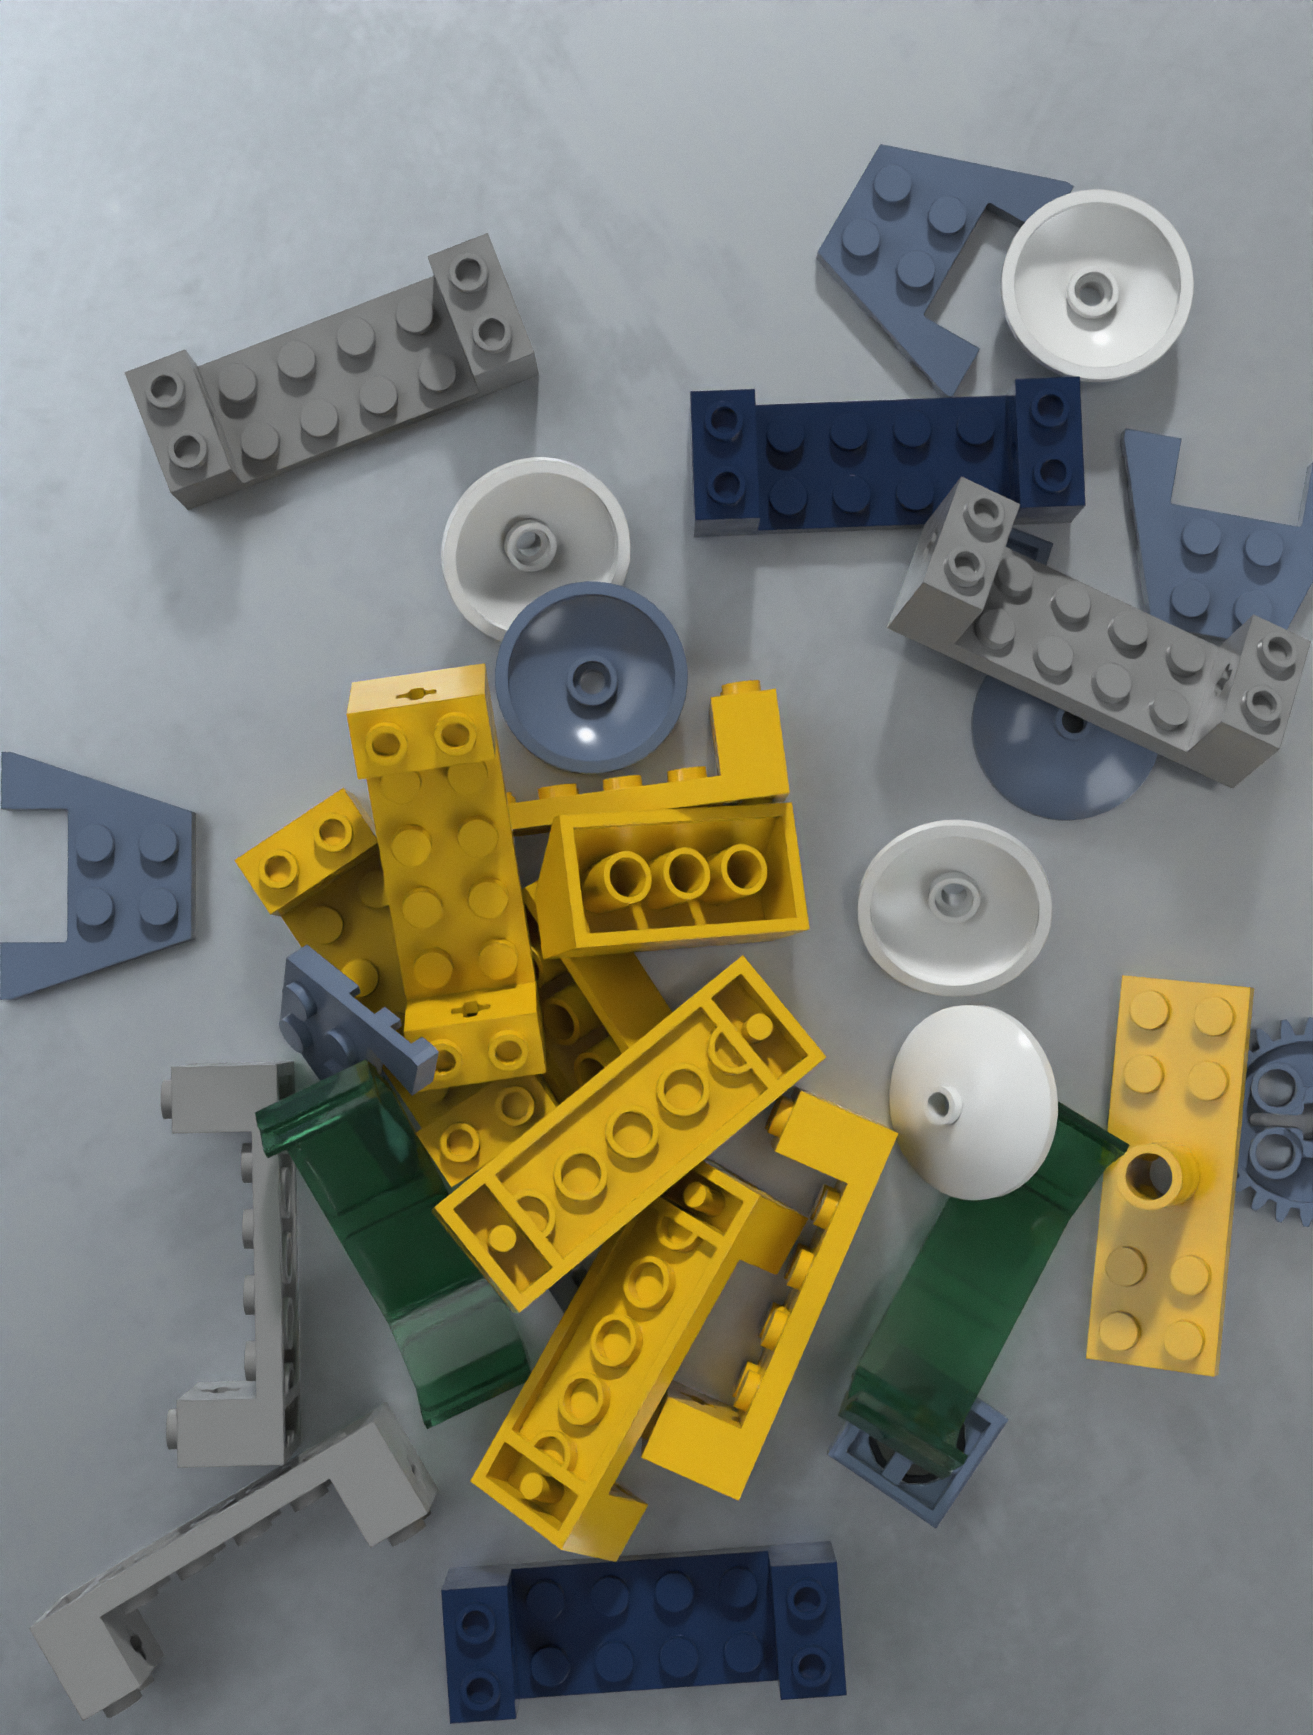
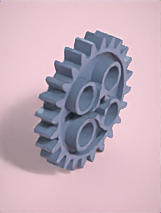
[1235,1017,1313,1227]

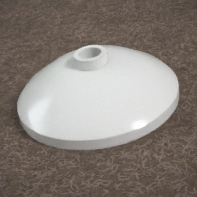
[1000,189,1194,382]
[441,457,631,642]
[857,820,1052,997]
[889,1005,1058,1200]

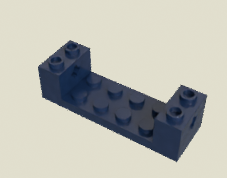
[689,376,1086,537]
[441,1541,847,1724]

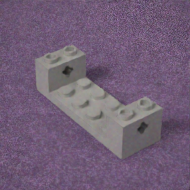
[124,233,539,510]
[887,476,1311,788]
[161,1061,301,1468]
[29,1402,439,1721]

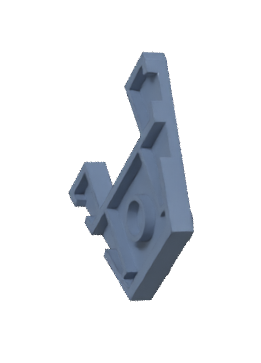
[816,144,1074,398]
[1120,428,1313,642]
[0,752,196,1000]
[279,945,439,1186]

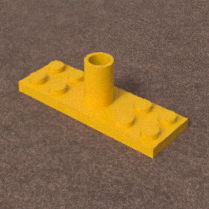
[1086,975,1254,1377]

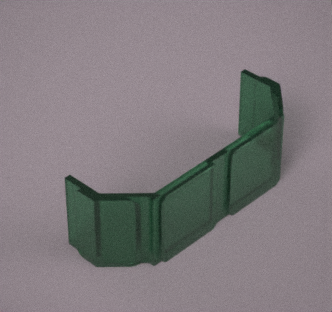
[255,1059,532,1429]
[838,1101,1130,1480]

